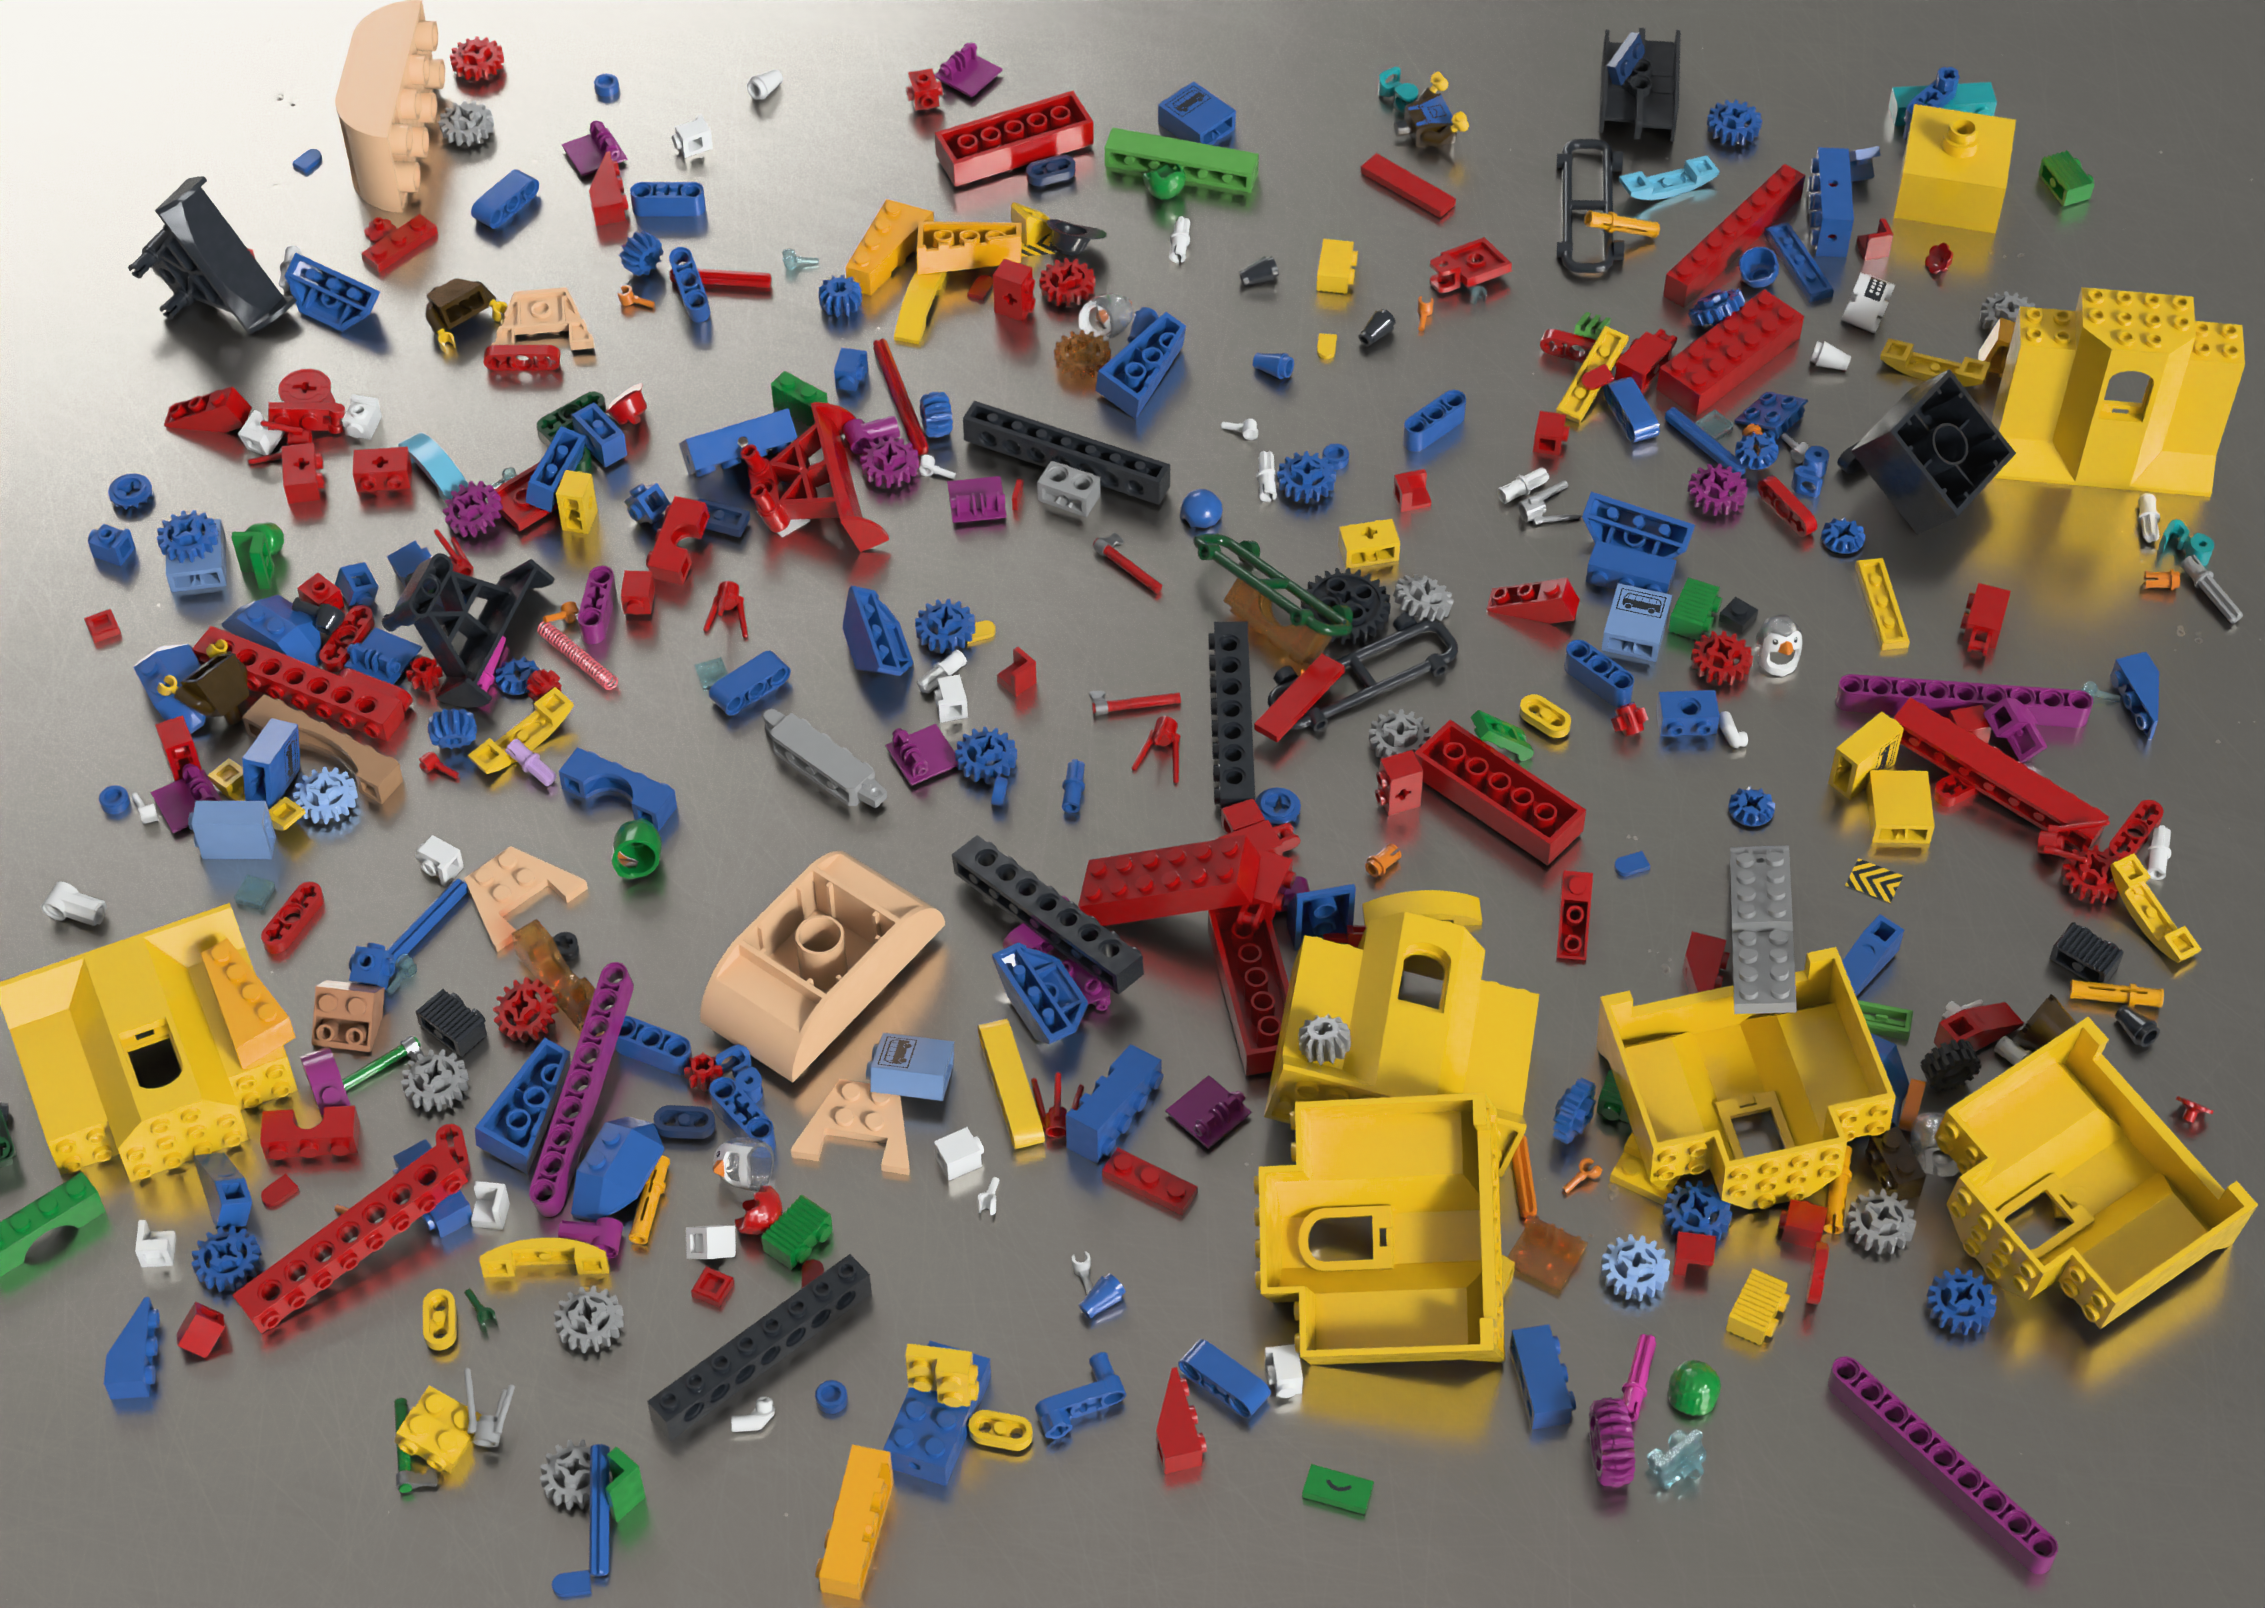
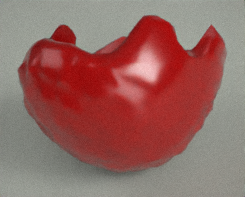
[735,1185,783,1235]

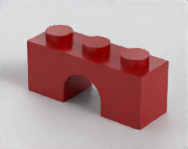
[646,496,710,586]
[260,1105,360,1160]

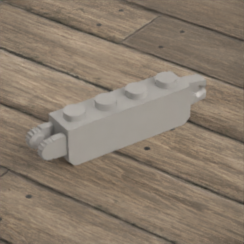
[763,708,887,808]

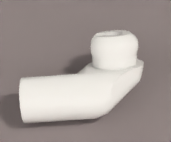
[1719,711,1748,749]
[731,1396,775,1432]

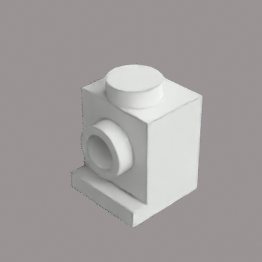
[671,115,713,158]
[342,394,382,440]
[934,674,968,723]
[415,835,464,887]
[1264,1344,1303,1398]

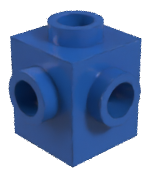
[624,483,671,524]
[349,943,395,990]

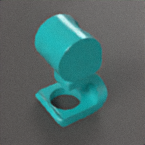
[1378,66,1419,113]
[2158,519,2215,566]

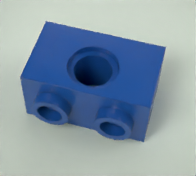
[572,403,627,467]
[1656,690,1720,737]

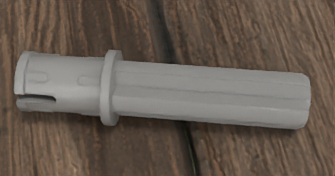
[2181,555,2243,624]

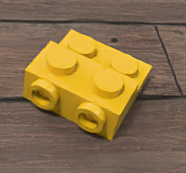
[1609,1131,1683,1206]
[905,1343,979,1407]
[394,1385,483,1474]

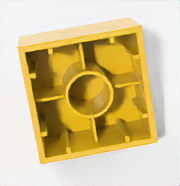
[1893,104,2016,234]

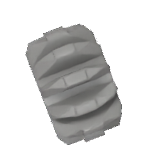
[1298,1013,1351,1066]

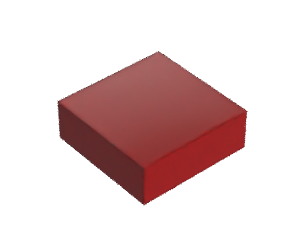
[84,609,121,643]
[691,1266,734,1308]

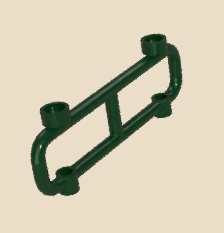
[1193,534,1353,636]

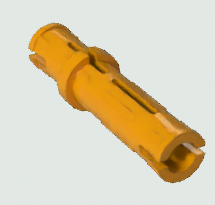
[1584,210,1660,238]
[2069,979,2164,1008]
[1824,1145,1852,1234]
[628,1155,670,1245]

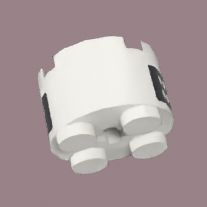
[1841,272,1895,334]

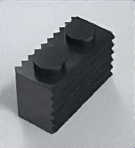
[2049,922,2124,983]
[416,988,487,1057]

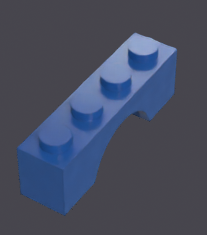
[559,747,677,831]

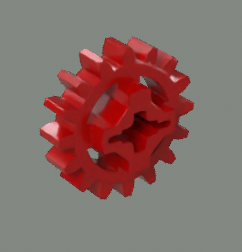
[449,36,505,81]
[1039,258,1096,307]
[1691,631,1753,685]
[2061,845,2119,904]
[493,977,559,1043]

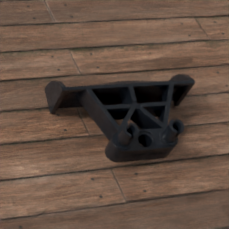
[128,176,297,334]
[382,553,555,708]

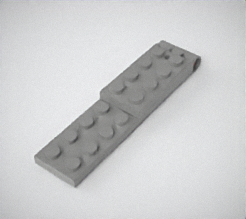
[1730,845,1797,1014]

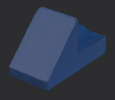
[1849,146,1881,182]

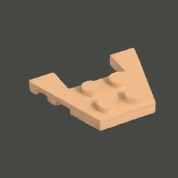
[491,287,594,350]
[464,846,588,952]
[791,1079,910,1175]

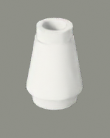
[747,70,783,100]
[1810,341,1851,371]

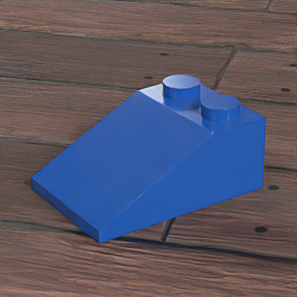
[1287,884,1356,951]

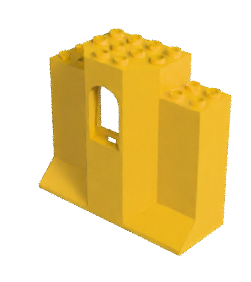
[1991,287,2245,497]
[0,903,298,1182]
[1264,911,1540,1177]
[1597,947,1896,1210]
[1934,1017,2258,1329]
[1254,1093,1505,1365]

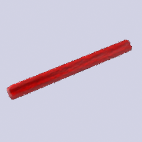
[873,338,929,456]

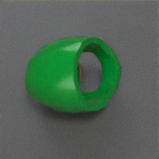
[612,818,662,879]

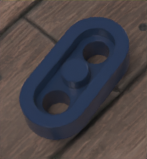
[1026,155,1076,186]
[653,1105,716,1139]

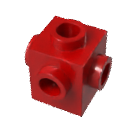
[906,68,943,111]

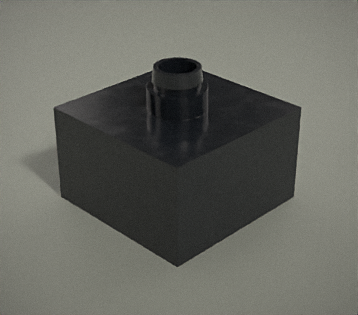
[1851,369,2016,535]

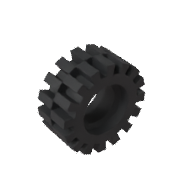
[1920,1039,1981,1092]

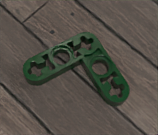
[537,391,606,472]

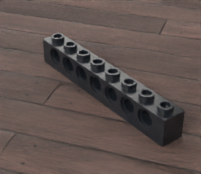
[963,401,1170,505]
[1208,621,1255,816]
[952,835,1144,995]
[647,1254,872,1442]

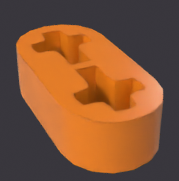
[1899,1078,1926,1132]

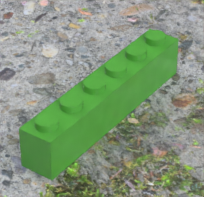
[1104,127,1259,193]

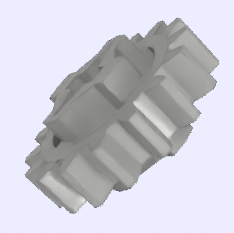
[439,100,494,146]
[1979,291,2035,333]
[1393,574,1454,622]
[1368,709,1431,758]
[401,1049,469,1112]
[1846,1189,1916,1254]
[554,1286,624,1353]
[540,1439,612,1510]

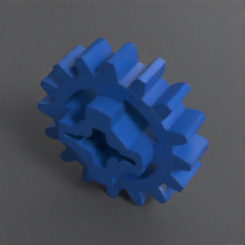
[1707,99,1762,145]
[1688,288,1746,326]
[1277,451,1336,503]
[156,510,219,563]
[915,599,976,653]
[955,727,1017,783]
[1553,1077,1597,1144]
[1663,1181,1732,1241]
[191,1226,262,1292]
[1926,1268,1997,1335]

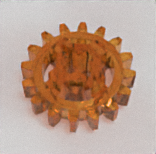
[1054,330,1111,379]

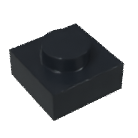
[1719,597,1758,633]

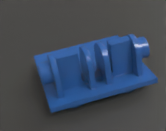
[1734,392,1808,441]
[344,627,422,685]

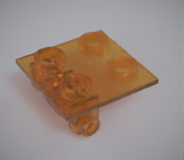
[1507,1215,1588,1291]

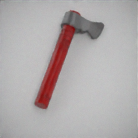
[1093,533,1163,593]
[1089,691,1181,716]

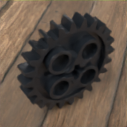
[1300,568,1391,644]

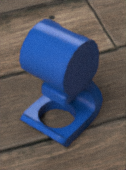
[1791,446,1830,498]
[716,1045,763,1103]

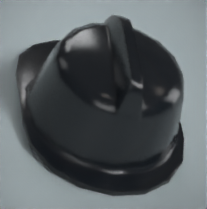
[1046,219,1107,256]

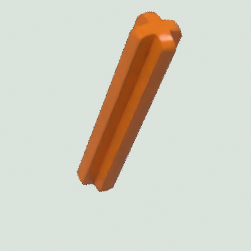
[1512,1135,1537,1218]

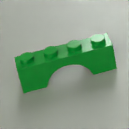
[0,1172,106,1277]

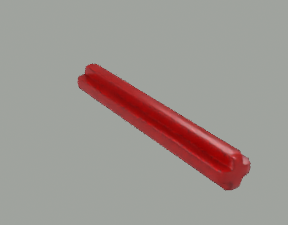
[669,268,772,288]

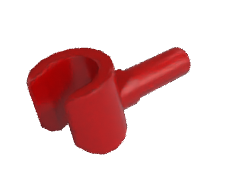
[419,752,459,779]

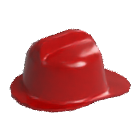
[605,383,647,425]

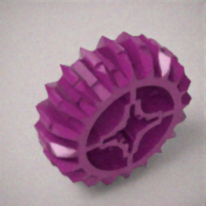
[1588,1397,1636,1487]

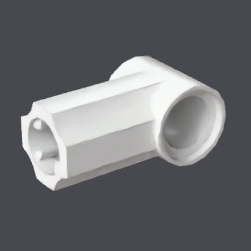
[41,882,107,926]

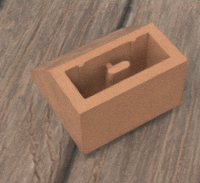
[311,980,385,1052]

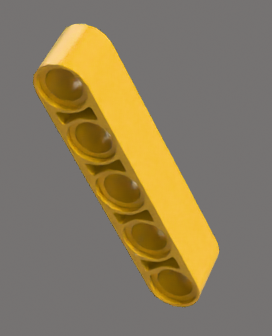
[977,1018,1045,1149]

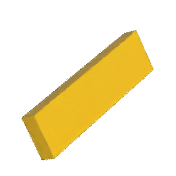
[1556,326,1629,424]
[1855,558,1910,650]

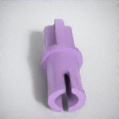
[505,739,557,786]

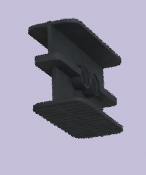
[1599,28,1681,141]

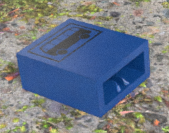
[1158,81,1236,145]
[242,718,301,809]

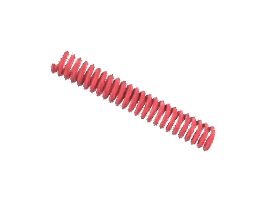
[537,621,618,690]

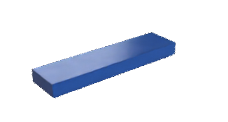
[1764,222,1834,303]

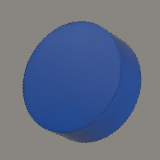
[594,73,619,97]
[1322,444,1349,470]
[991,776,1008,806]
[99,785,130,814]
[815,1380,848,1414]

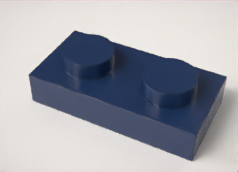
[1607,32,1645,86]
[698,498,750,537]

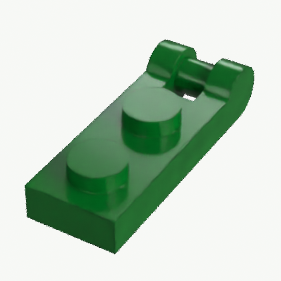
[1471,710,1534,761]

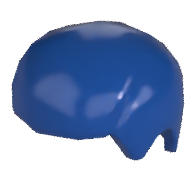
[1739,247,1779,288]
[1180,489,1223,528]

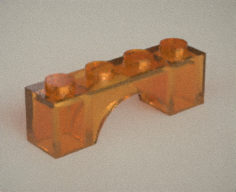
[1223,577,1332,665]
[511,919,595,1031]

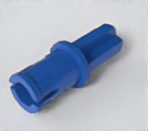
[1062,759,1085,813]

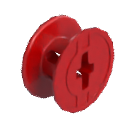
[278,369,335,418]

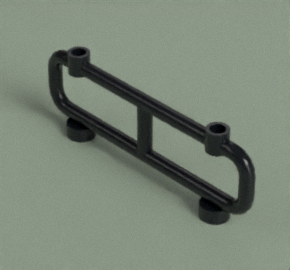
[1557,139,1625,273]
[1267,612,1458,731]

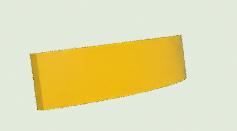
[894,271,947,344]
[1880,338,1991,387]
[468,687,574,774]
[207,758,306,831]
[2110,854,2202,963]
[1362,890,1483,926]
[479,1238,610,1277]

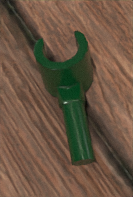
[464,1288,498,1332]

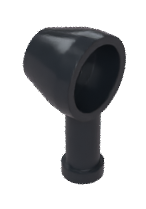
[292,597,346,635]

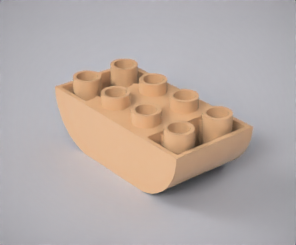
[335,0,445,213]
[700,851,945,1083]

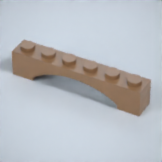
[243,694,403,804]

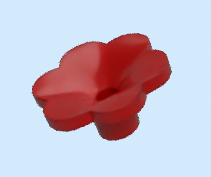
[364,217,397,243]
[1925,242,1953,274]
[2175,1096,2214,1123]

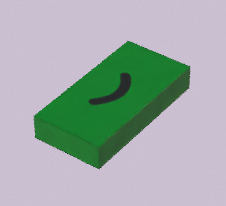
[1302,1464,1374,1515]

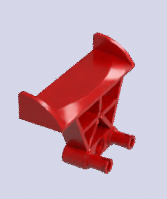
[741,402,889,552]

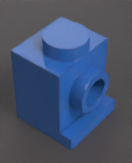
[834,347,868,391]
[88,524,135,567]
[335,562,379,606]

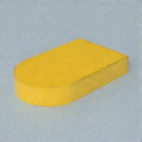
[1317,333,1337,359]
[966,620,996,644]

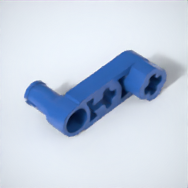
[1903,67,1960,140]
[1035,1352,1126,1439]

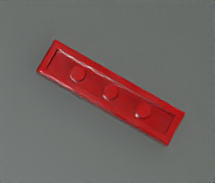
[1360,153,1456,218]
[1254,654,1345,742]

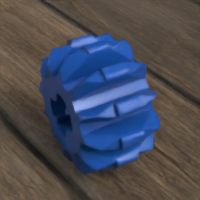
[619,230,664,276]
[818,274,862,318]
[919,391,953,438]
[428,708,477,749]

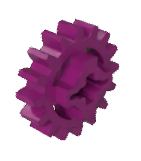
[860,437,919,488]
[1687,464,1748,515]
[443,481,503,537]

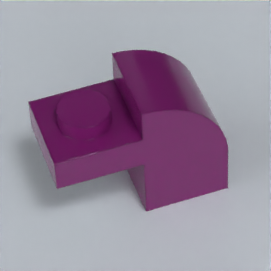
[1983,698,2048,762]
[299,1047,350,1115]

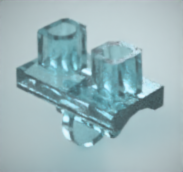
[1647,1429,1707,1490]

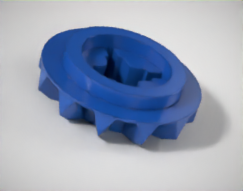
[1735,431,1779,470]
[108,474,152,510]
[1821,517,1866,554]
[495,657,540,695]
[1728,786,1775,826]
[1255,787,1301,827]

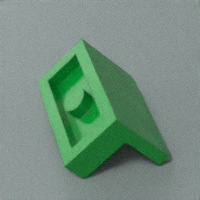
[231,531,275,589]
[605,1446,646,1522]

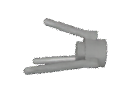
[1518,480,1581,525]
[464,1368,515,1447]

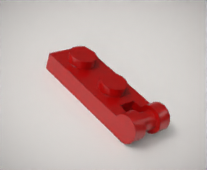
[268,402,345,434]

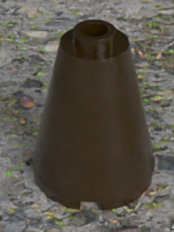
[2013,994,2077,1052]

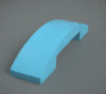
[1619,155,1720,200]
[398,432,468,502]

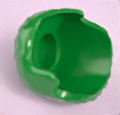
[1142,164,1186,200]
[1668,1360,1721,1416]

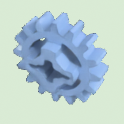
[293,767,358,824]
[1601,1234,1670,1301]

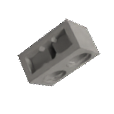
[1037,461,1100,517]

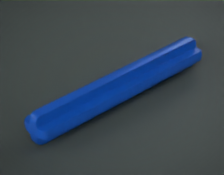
[1665,407,1746,476]
[386,878,468,966]
[589,1444,610,1576]

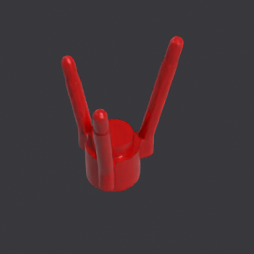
[248,421,312,464]
[434,529,474,576]
[703,581,748,638]
[1131,716,1181,784]
[2037,820,2110,863]
[1031,1072,1084,1138]

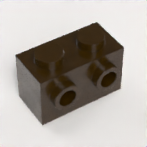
[1865,1126,1926,1202]

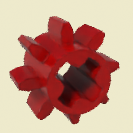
[406,656,443,691]
[526,669,562,702]
[1611,702,1649,736]
[684,1052,723,1092]

